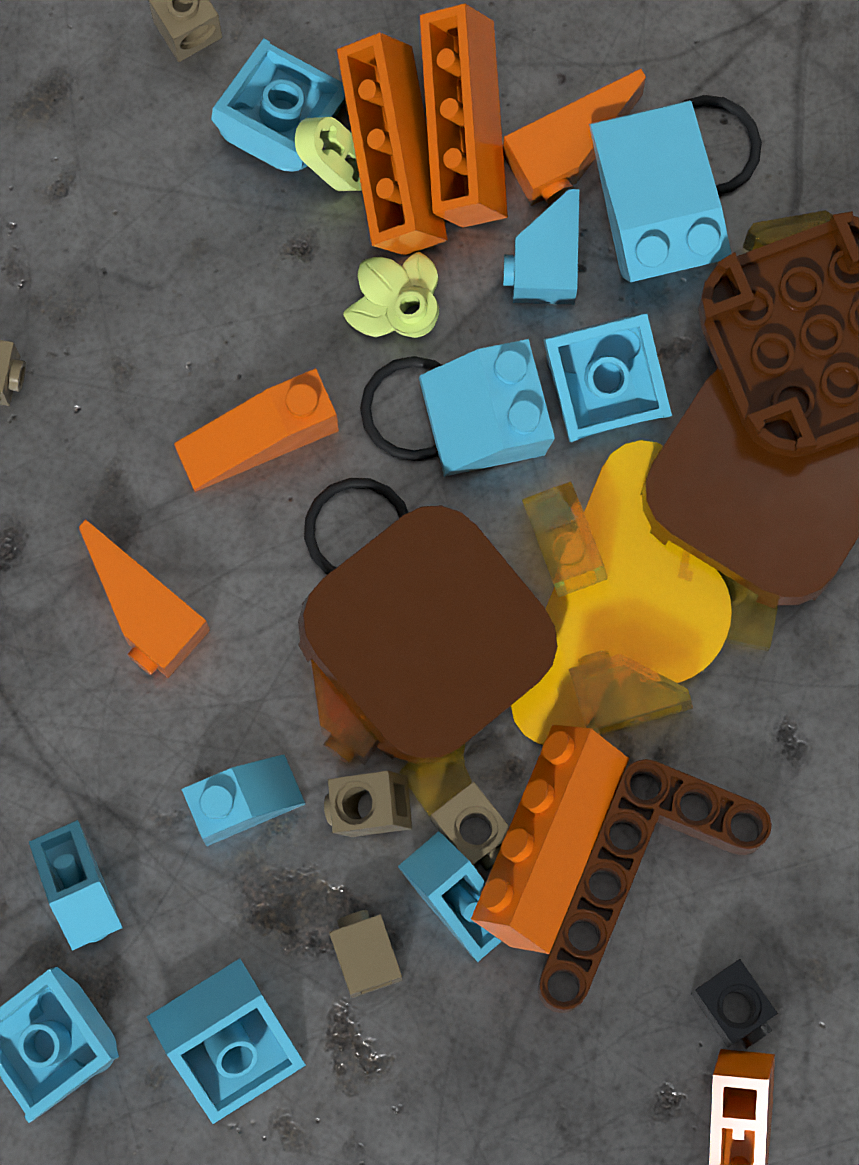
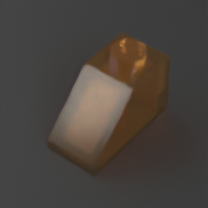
[311,659,380,765]

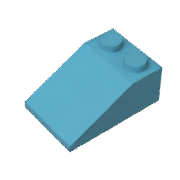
[589,100,731,282]

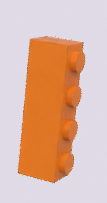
[420,3,508,228]
[337,32,448,256]
[471,724,629,954]

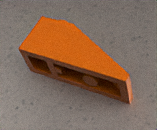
[503,69,646,206]
[174,368,339,492]
[79,519,210,678]
[709,1049,775,1165]

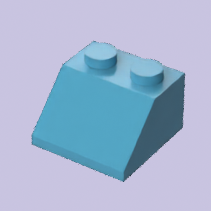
[419,339,555,477]
[147,958,306,1124]

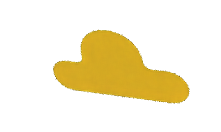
[511,440,732,745]

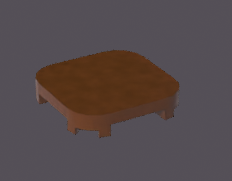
[698,211,859,458]
[640,368,859,609]
[298,505,558,764]

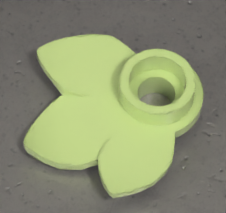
[343,251,439,338]

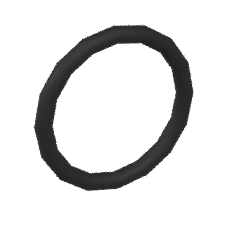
[682,95,762,195]
[360,356,442,461]
[304,478,409,575]

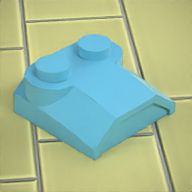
[211,38,346,172]
[543,313,672,442]
[0,967,119,1123]

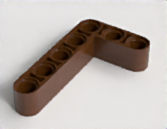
[538,759,772,1013]

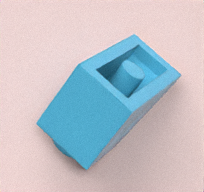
[503,189,579,305]
[181,754,305,846]
[29,820,123,951]
[398,831,502,962]

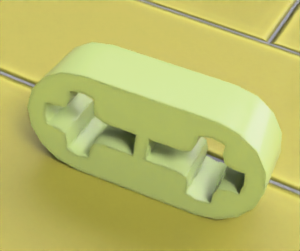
[295,117,362,191]

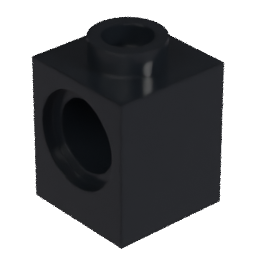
[690,959,778,1049]

